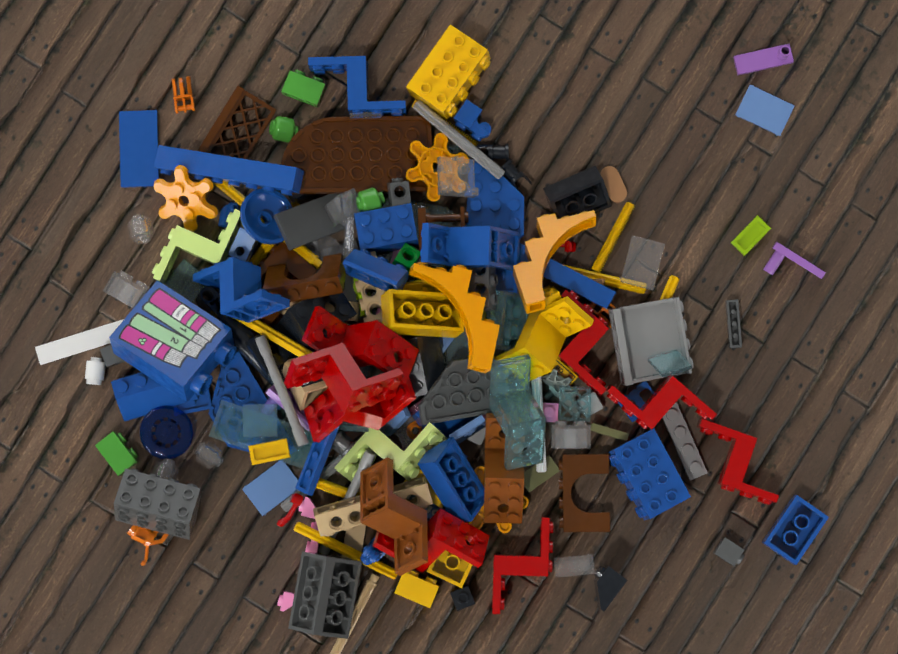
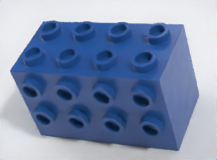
[608,428,691,520]

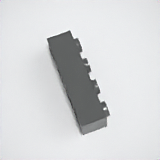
[725,299,742,349]

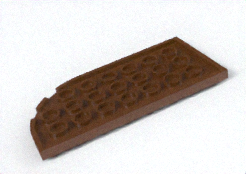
[281,116,432,194]

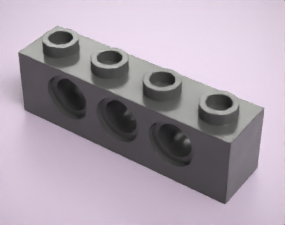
[467,267,498,311]

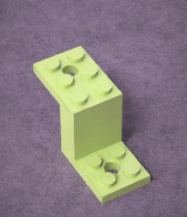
[152,209,242,284]
[334,422,448,482]

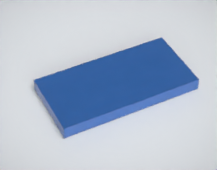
[119,110,159,188]

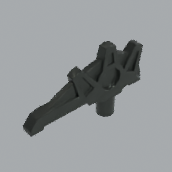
[541,368,581,420]

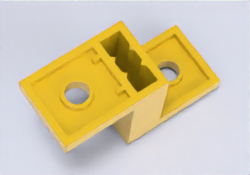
[493,296,594,383]

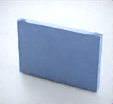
[735,85,794,136]
[242,459,298,516]

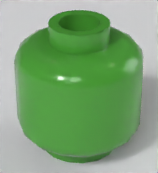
[269,116,298,142]
[355,187,385,212]

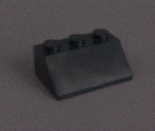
[543,166,612,219]
[402,335,445,397]
[594,564,628,612]

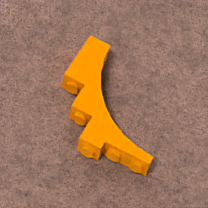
[513,210,596,314]
[409,262,500,373]

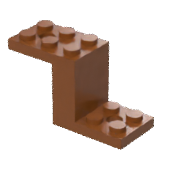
[483,413,525,524]
[360,457,428,576]

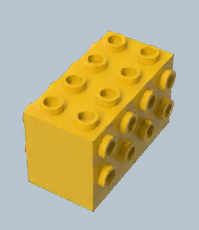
[406,24,491,120]

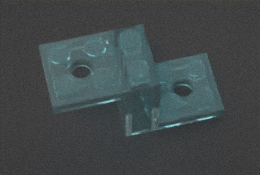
[489,354,546,470]

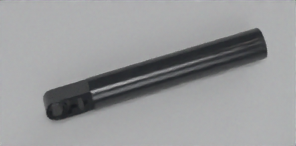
[196,286,291,392]

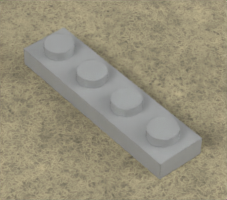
[662,402,708,481]

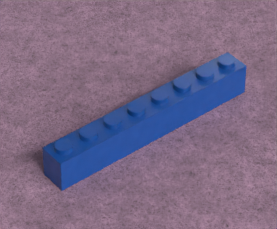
[154,145,304,196]

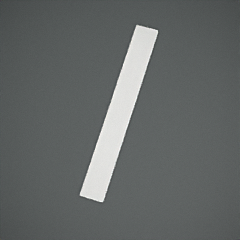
[35,319,124,365]

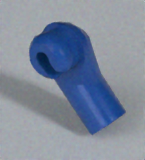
[218,202,239,228]

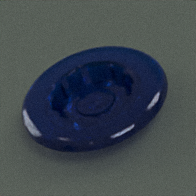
[140,406,193,459]

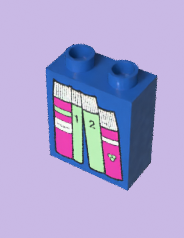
[109,280,237,402]

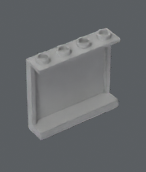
[608,297,693,386]

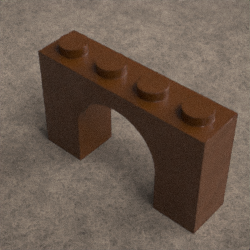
[257,242,317,327]
[263,253,346,302]
[558,454,610,532]

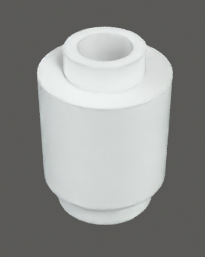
[85,357,106,385]

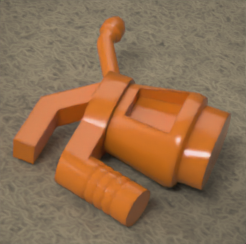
[127,525,169,566]

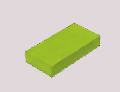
[731,215,771,256]

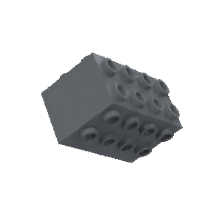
[114,469,201,540]

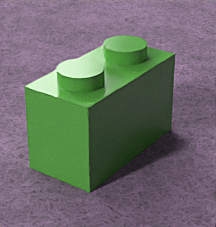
[281,70,326,108]
[95,431,139,476]

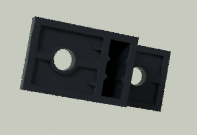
[245,293,357,375]

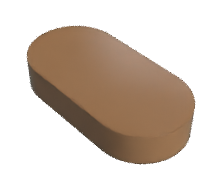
[600,166,627,203]

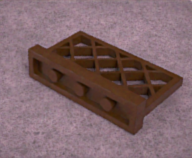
[198,85,276,159]

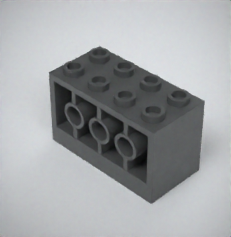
[288,551,362,639]

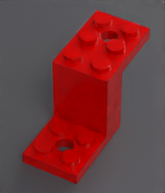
[558,290,609,397]
[301,306,419,384]
[284,343,404,414]
[606,375,717,430]
[304,378,416,443]
[696,419,779,505]
[373,508,490,573]
[492,517,553,614]

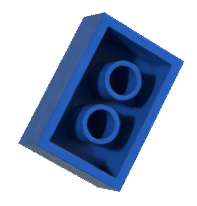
[354,203,419,254]
[761,495,829,565]

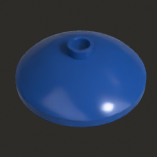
[240,188,292,245]

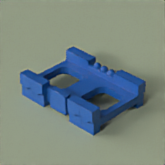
[618,381,654,422]

